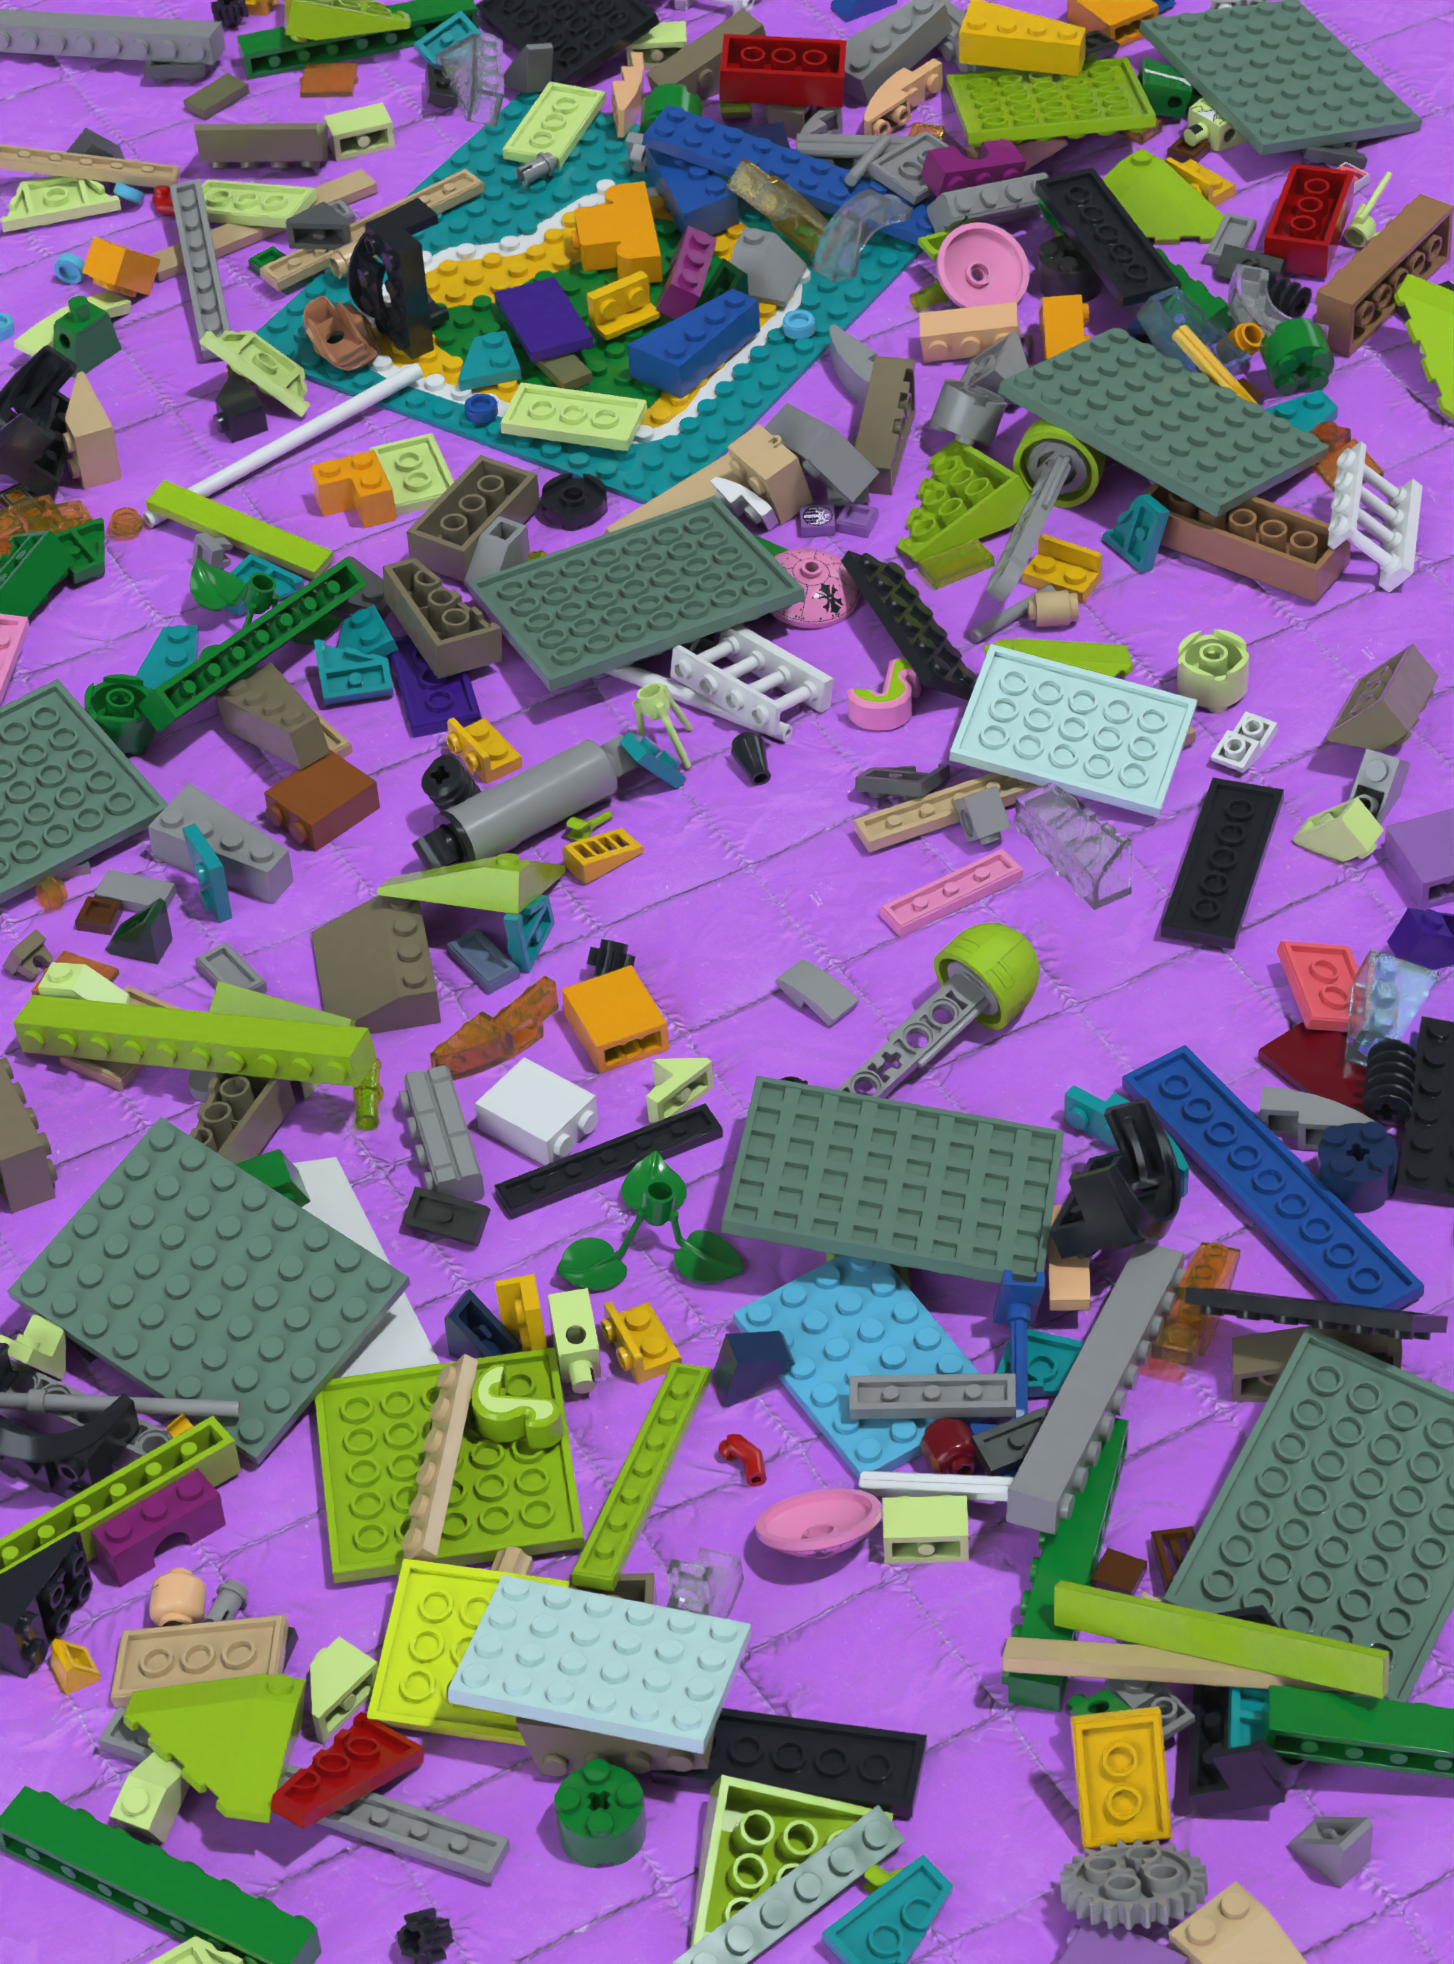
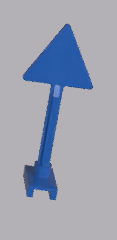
[970,1270,1045,1477]

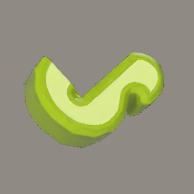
[472,1363,563,1449]

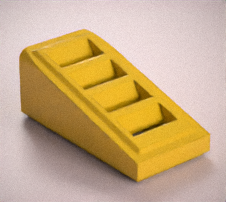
[562,828,644,885]

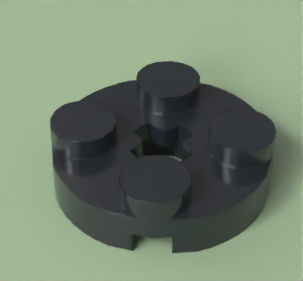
[540,473,608,531]

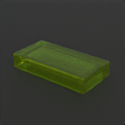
[918,538,995,590]

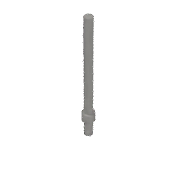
[0,1389,241,1417]

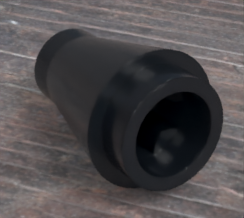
[731,732,771,786]

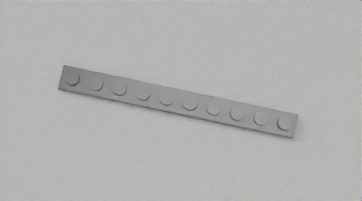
[98,1706,510,1883]

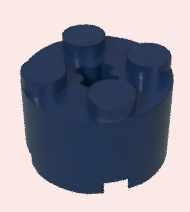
[1316,1121,1398,1213]

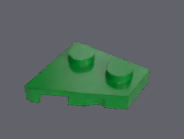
[54,517,105,584]

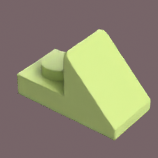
[646,1058,714,1124]
[0,1315,66,1380]

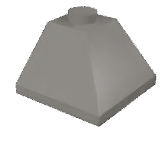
[731,228,807,307]
[960,331,1029,407]

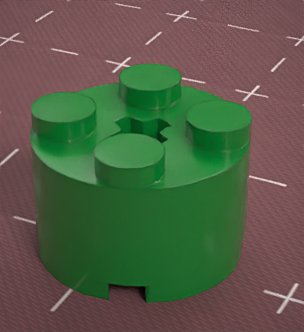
[640,84,703,134]
[1259,318,1334,396]
[84,674,155,755]
[554,1759,646,1868]

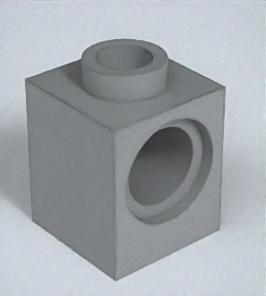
[953,786,1011,845]

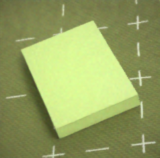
[369,433,454,516]

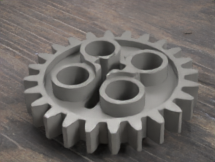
[1060,1839,1208,1930]

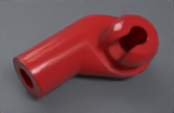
[152,185,175,216]
[719,1433,767,1486]

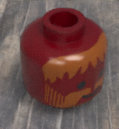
[920,1417,979,1475]

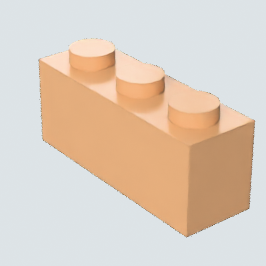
[919,302,1021,363]

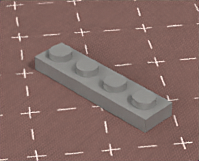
[849,1373,1016,1419]

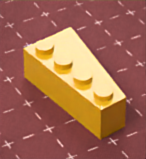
[959,0,1086,76]

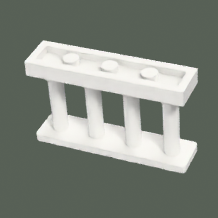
[1328,441,1423,593]
[670,624,834,736]

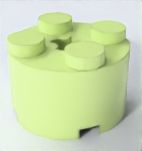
[1177,629,1249,713]

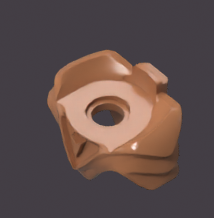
[303,296,378,371]

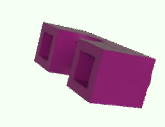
[921,139,1027,197]
[656,226,717,319]
[91,1468,226,1588]

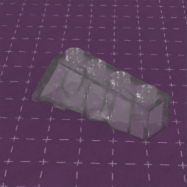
[436,33,504,127]
[1013,782,1132,910]

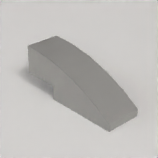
[829,324,877,405]
[1260,1086,1376,1151]

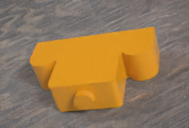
[571,181,663,283]

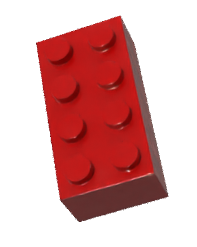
[719,34,847,108]
[1264,163,1355,278]

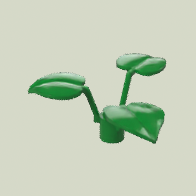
[189,558,341,689]
[556,1151,744,1292]

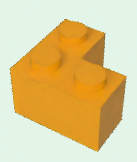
[82,237,161,298]
[1038,294,1091,361]
[310,450,397,529]

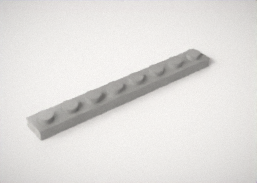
[169,178,231,361]

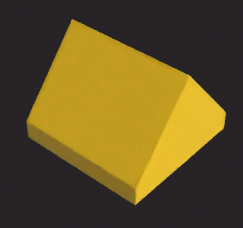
[51,1639,101,1695]

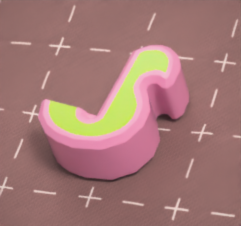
[847,657,921,731]

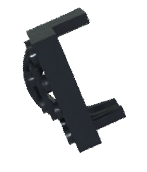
[347,198,450,360]
[0,345,78,500]
[1050,1098,1181,1259]
[0,1343,140,1500]
[1188,1605,1308,1816]

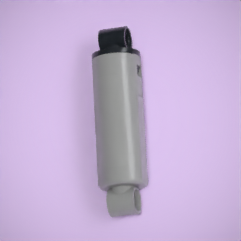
[411,735,640,870]

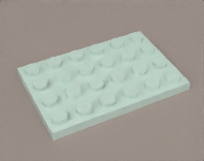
[949,644,1198,818]
[448,1575,751,1754]

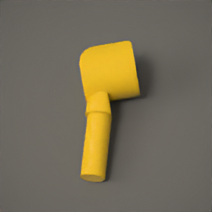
[165,1413,194,1438]

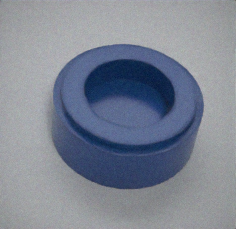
[464,394,498,424]

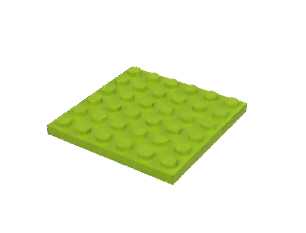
[946,57,1156,148]
[315,1347,585,1584]

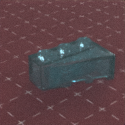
[1136,286,1252,377]
[1345,949,1442,1066]

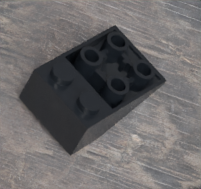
[0,1531,93,1679]

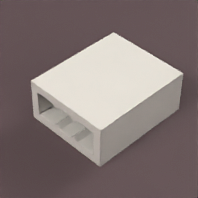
[475,1057,598,1165]

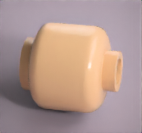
[149,1568,207,1627]

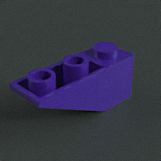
[1387,908,1454,971]

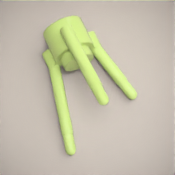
[1343,172,1392,248]
[632,683,693,769]

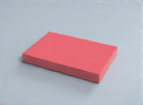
[1276,941,1381,1034]

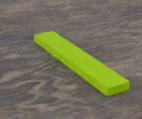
[146,480,334,580]

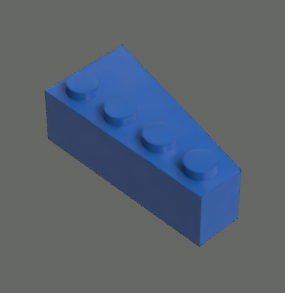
[645,146,739,236]
[627,289,760,398]

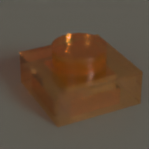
[1308,422,1351,453]

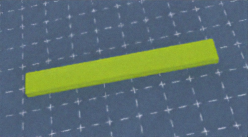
[572,1362,712,1592]
[1054,1580,1389,1698]

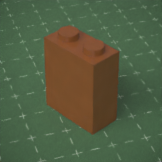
[264,749,380,852]

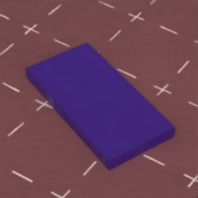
[494,277,594,362]
[389,635,482,738]

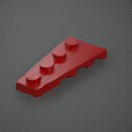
[271,1712,425,1829]

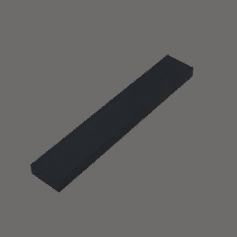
[494,1103,723,1220]

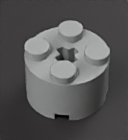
[929,379,1007,446]

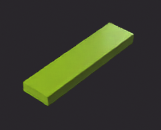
[209,981,356,1026]

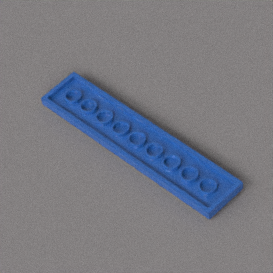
[642,105,935,246]
[1122,1045,1424,1310]

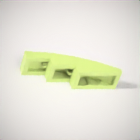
[13,291,132,357]

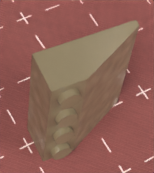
[311,895,441,1034]

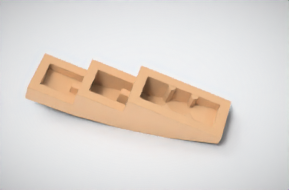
[612,52,644,138]
[1048,1205,1091,1311]

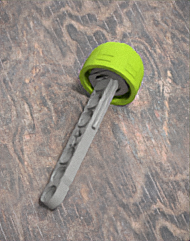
[986,418,1106,602]
[836,923,1040,1098]

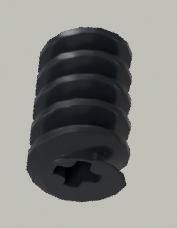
[1238,263,1312,322]
[421,754,481,812]
[1362,1039,1417,1127]

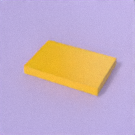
[1070,1706,1172,1849]

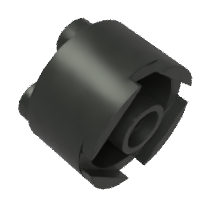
[1039,232,1103,303]

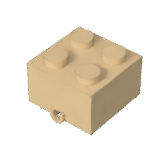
[727,424,813,525]

